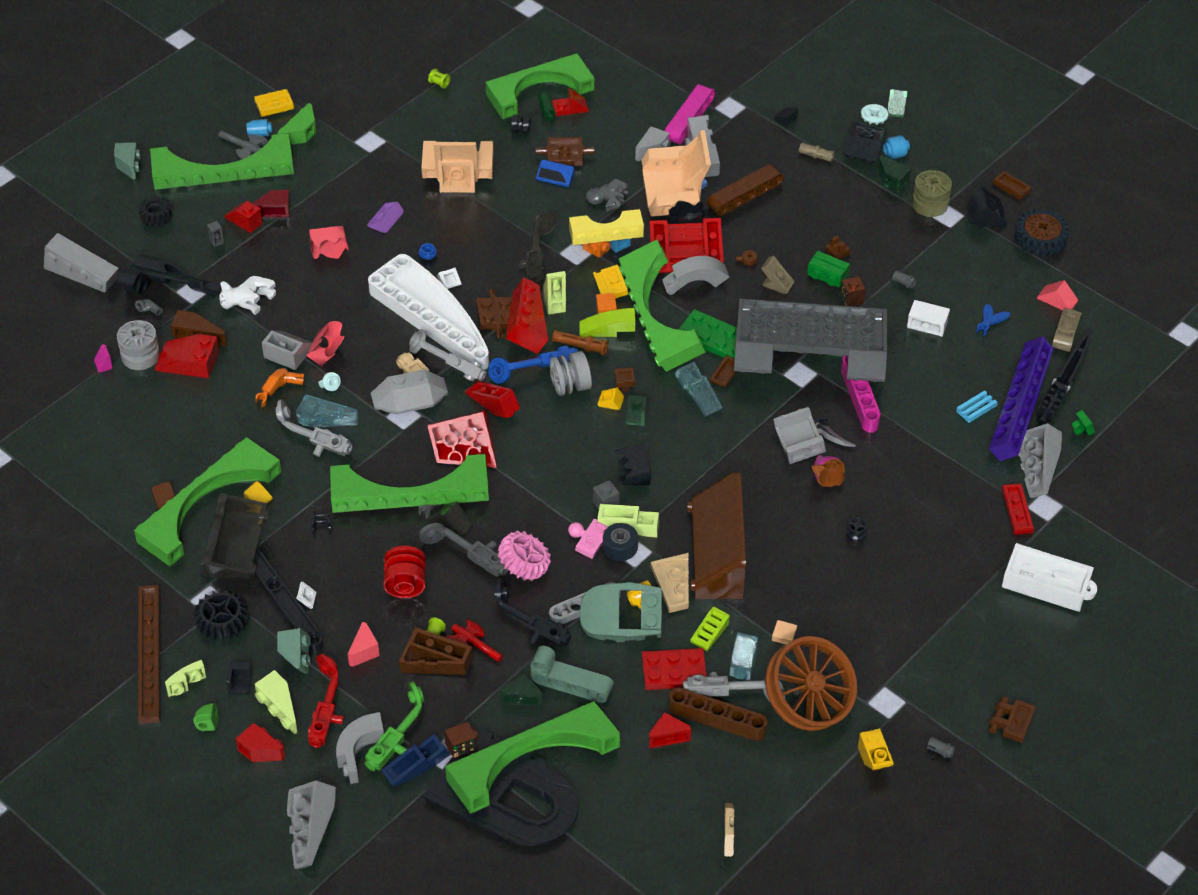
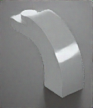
[662,256,729,295]
[336,712,384,784]

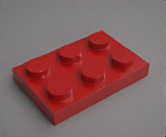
[642,648,707,690]

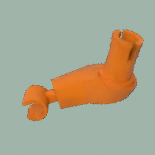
[256,368,304,407]

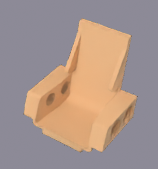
[642,130,711,217]
[422,141,494,192]

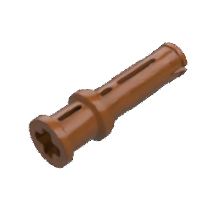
[552,330,609,356]

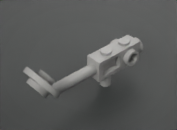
[409,329,487,382]
[276,399,353,457]
[683,672,785,700]

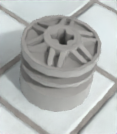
[117,320,160,370]
[550,351,592,396]

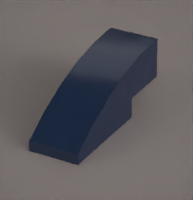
[381,734,451,787]

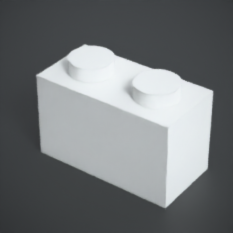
[907,300,950,336]

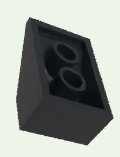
[843,122,887,163]

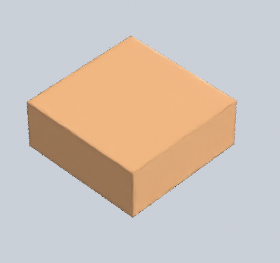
[772,620,797,645]

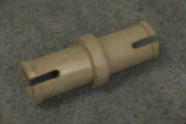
[799,142,835,162]

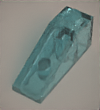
[296,394,359,428]

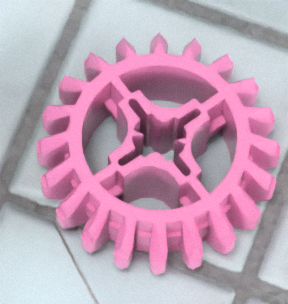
[498,530,551,581]

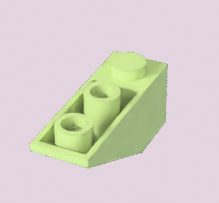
[255,670,297,734]

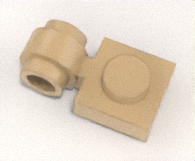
[396,352,429,373]

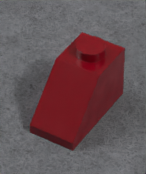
[253,190,290,218]

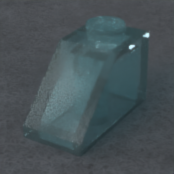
[730,632,758,680]

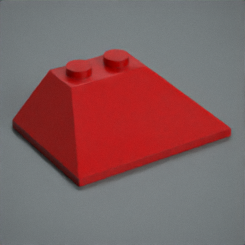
[649,218,724,273]

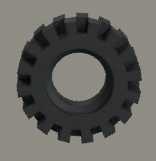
[138,196,172,228]

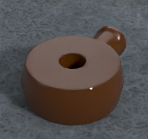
[735,250,758,266]

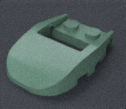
[580,582,662,642]

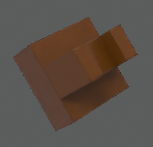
[825,236,850,259]
[614,367,635,392]

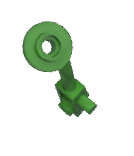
[365,681,424,771]

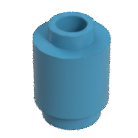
[247,119,273,137]

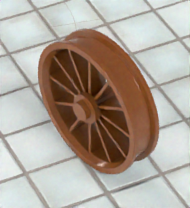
[765,636,857,731]

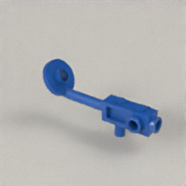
[488,346,578,384]

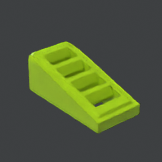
[690,607,730,651]

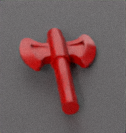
[445,620,503,662]

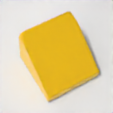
[597,388,624,410]
[244,481,273,510]

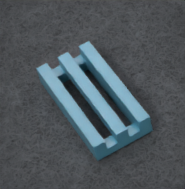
[956,390,997,423]

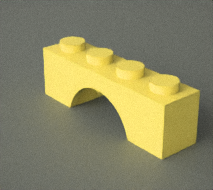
[569,209,644,245]

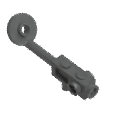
[419,523,508,577]

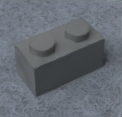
[207,221,224,247]

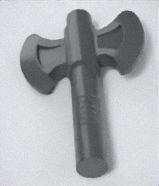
[219,130,268,159]

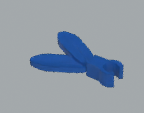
[976,304,1010,336]

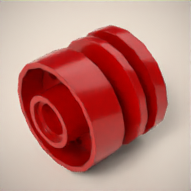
[383,546,426,598]

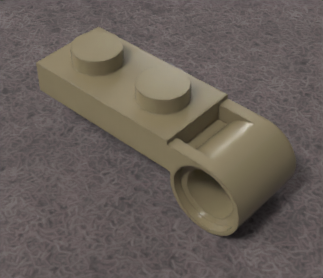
[1052,308,1082,352]

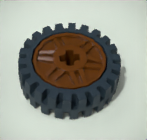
[1015,208,1069,256]

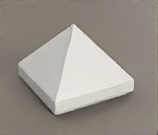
[296,582,317,609]

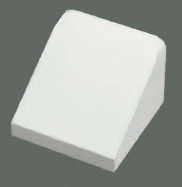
[437,268,461,289]

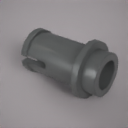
[892,270,917,289]
[927,736,955,759]

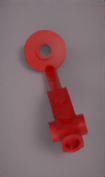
[308,653,344,748]

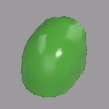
[193,703,219,731]

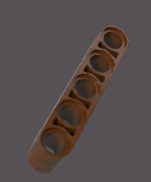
[707,164,784,216]
[669,688,767,741]

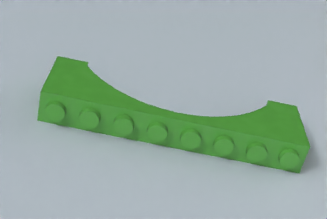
[150,133,294,190]
[619,240,706,372]
[134,437,281,566]
[330,454,489,513]
[445,701,620,813]

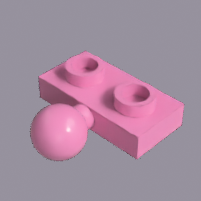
[568,518,609,559]

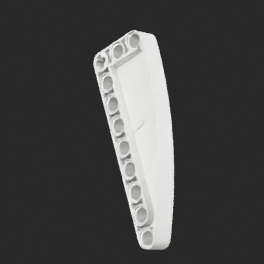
[368,254,489,370]

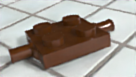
[536,137,594,166]
[476,289,512,339]

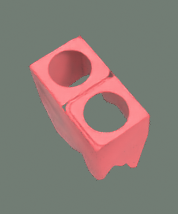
[309,226,349,259]
[306,321,345,366]

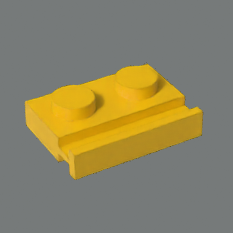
[254,89,294,117]
[593,265,628,299]

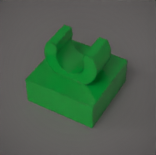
[1071,410,1095,436]

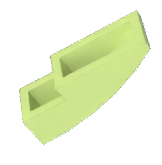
[598,504,660,538]

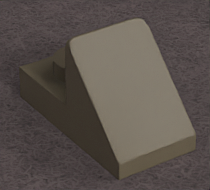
[761,255,795,294]

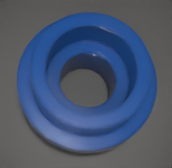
[419,243,437,260]

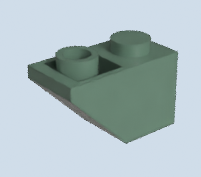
[114,142,141,179]
[277,628,311,674]

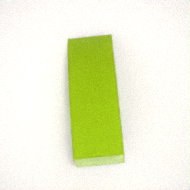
[579,308,635,337]

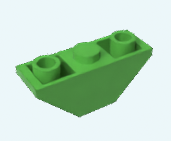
[278,103,316,145]

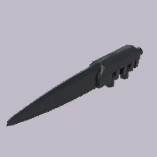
[1036,328,1093,425]

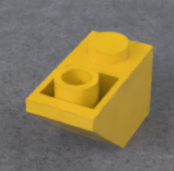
[858,729,894,770]

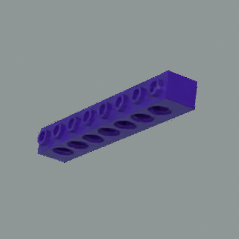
[989,336,1054,461]

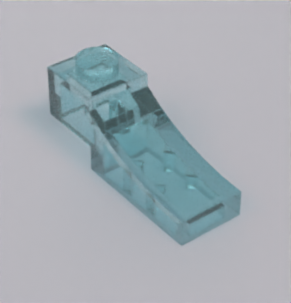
[675,362,723,417]

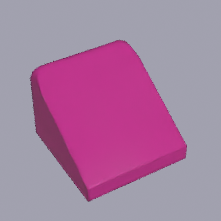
[94,344,113,373]

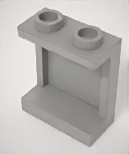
[773,407,826,464]

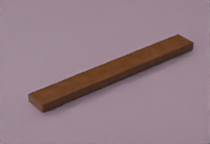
[138,585,160,724]

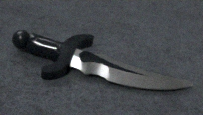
[813,416,856,447]

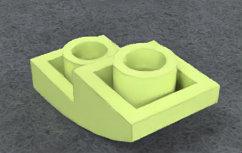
[165,660,206,697]

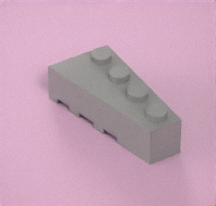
[44,233,119,293]

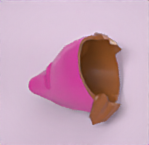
[812,455,845,487]

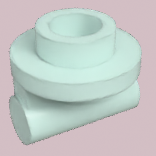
[318,372,341,391]

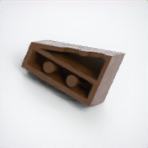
[399,627,474,675]

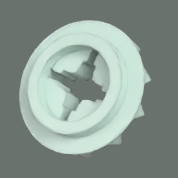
[861,104,888,125]

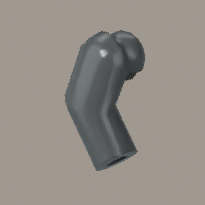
[135,299,163,316]

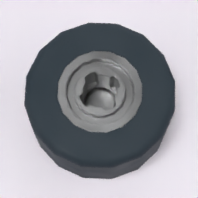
[603,523,638,561]

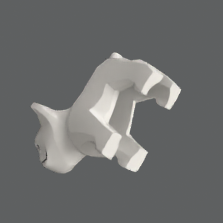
[219,276,276,315]

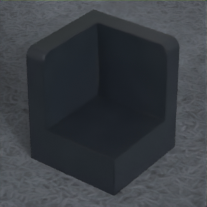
[226,661,252,695]

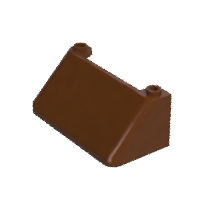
[688,472,746,599]

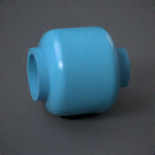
[883,135,910,160]

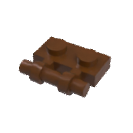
[989,697,1036,743]

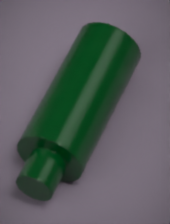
[538,92,556,121]

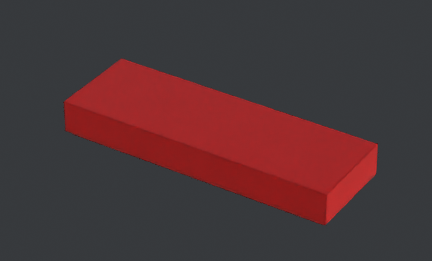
[1002,484,1034,535]

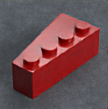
[505,277,548,354]

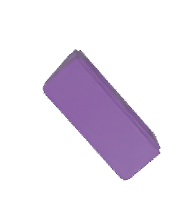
[367,202,404,233]

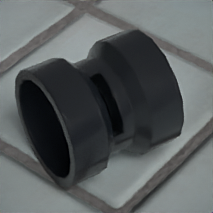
[511,115,531,133]

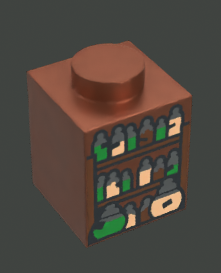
[840,276,865,307]
[445,722,479,759]

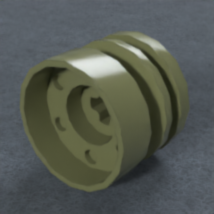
[912,170,952,217]

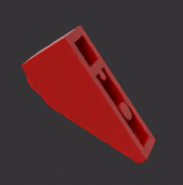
[465,381,520,418]

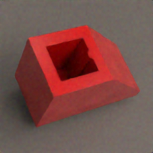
[236,723,285,762]

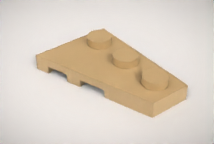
[651,553,689,613]

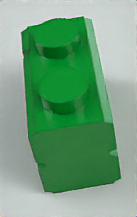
[807,251,850,288]

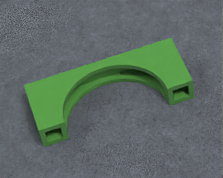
[486,54,594,119]

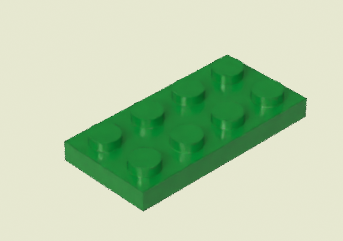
[678,309,737,359]

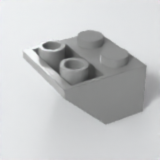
[262,330,312,370]

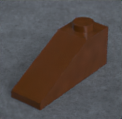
[171,310,227,346]

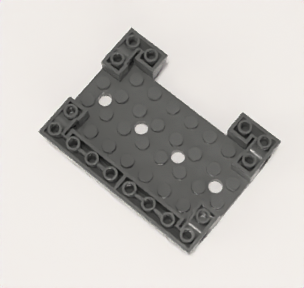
[734,299,887,382]

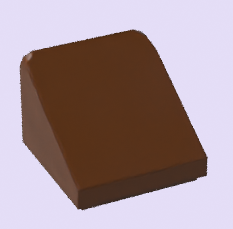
[151,482,175,510]

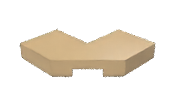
[724,803,734,856]

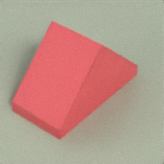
[1037,280,1078,310]
[348,622,379,667]

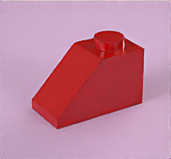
[224,201,263,233]

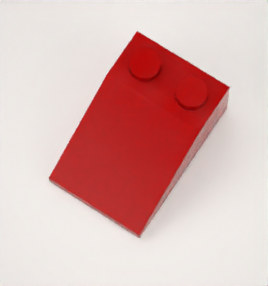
[155,334,219,379]

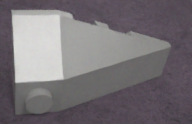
[1018,423,1062,498]
[287,781,336,869]

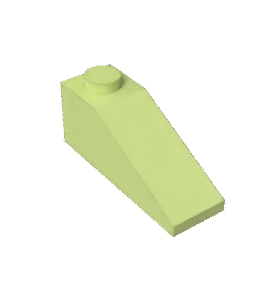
[543,271,566,315]

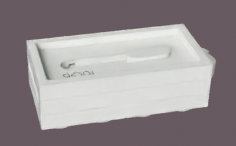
[1002,543,1097,612]

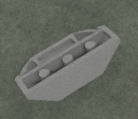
[371,369,448,414]

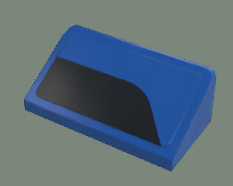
[536,160,574,187]

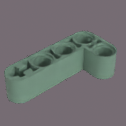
[531,646,614,703]

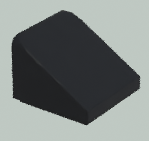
[774,108,798,126]

